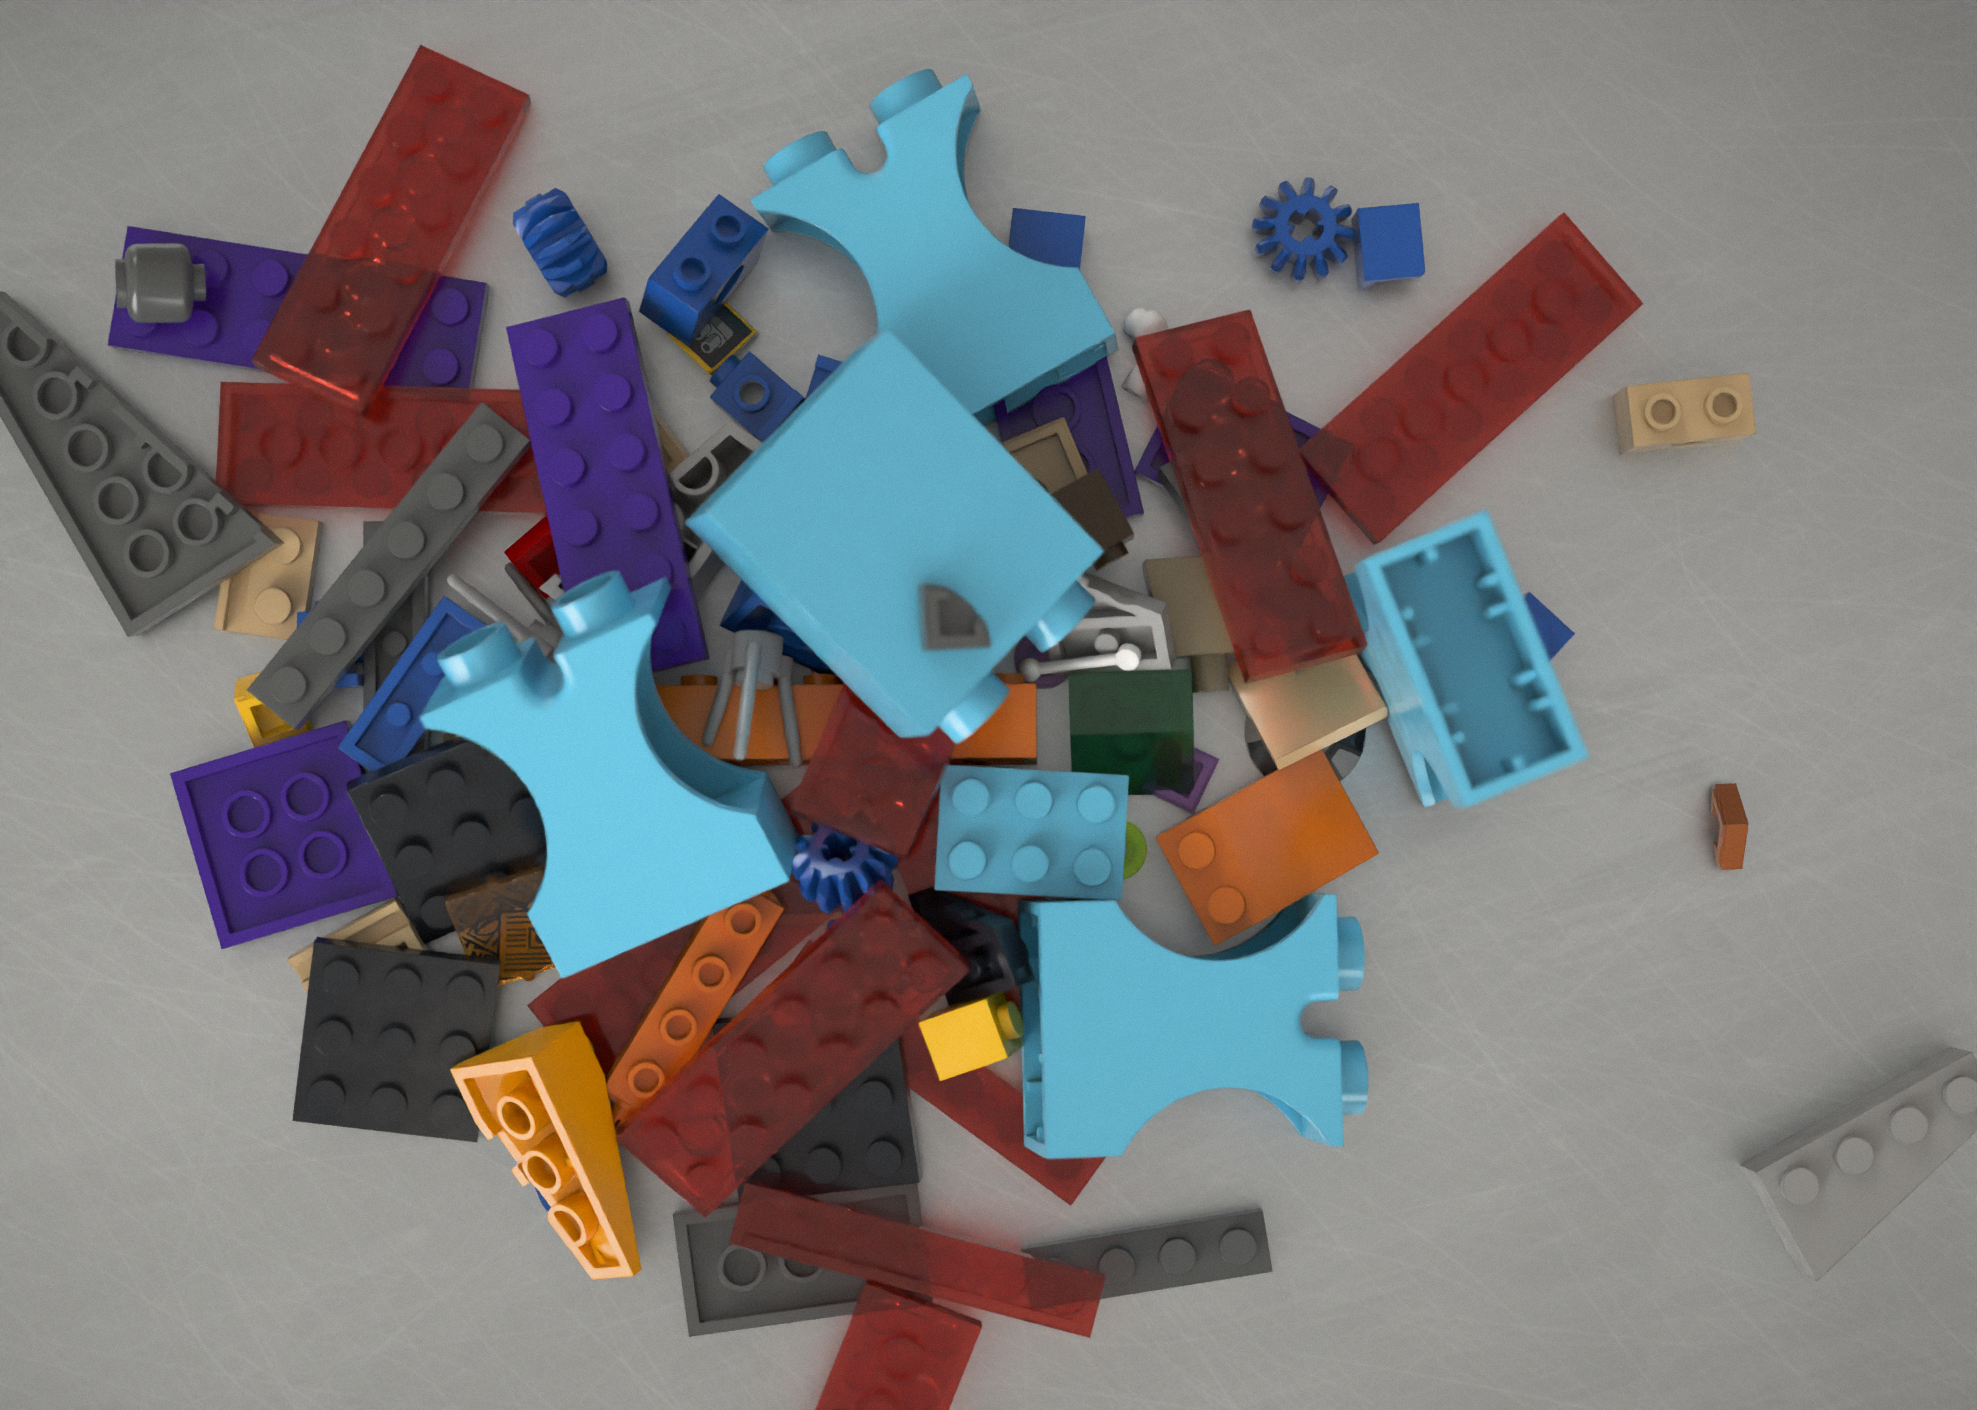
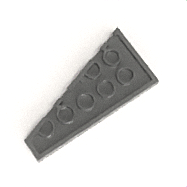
[0,291,284,637]

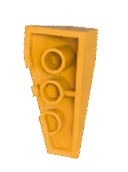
[450,1021,642,1280]

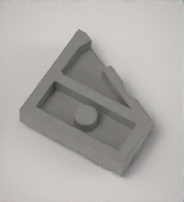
[1048,572,1176,675]

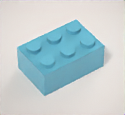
[934,765,1129,900]

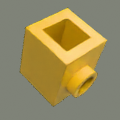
[918,991,1024,1081]

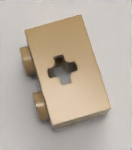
[1613,372,1756,455]

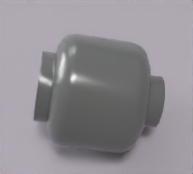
[115,243,206,323]

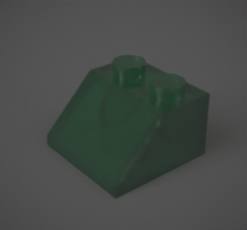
[1068,669,1194,796]

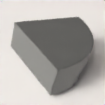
[918,584,991,651]

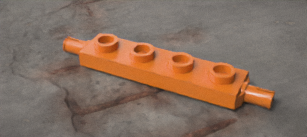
[605,888,784,1143]

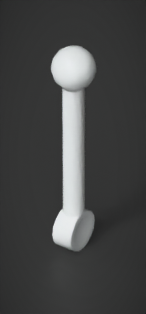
[1018,643,1142,682]

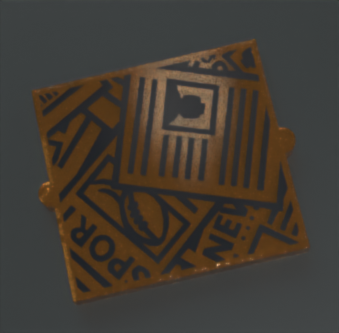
[445,865,556,986]

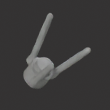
[447,562,564,664]
[702,630,802,768]

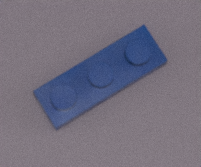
[338,596,488,772]

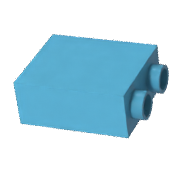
[685,328,1104,743]

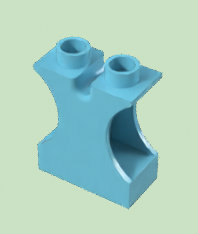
[750,69,1119,427]
[1330,510,1589,808]
[420,571,799,979]
[1018,892,1368,1159]

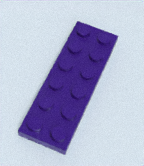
[107,226,490,405]
[506,297,710,673]

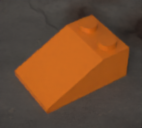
[1155,749,1379,946]

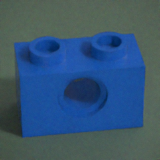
[639,194,769,347]

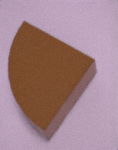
[1711,783,1749,870]

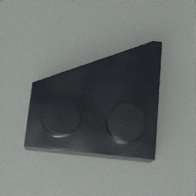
[908,886,1035,1006]

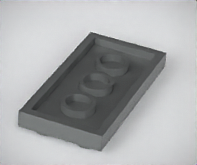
[673,1183,933,1337]

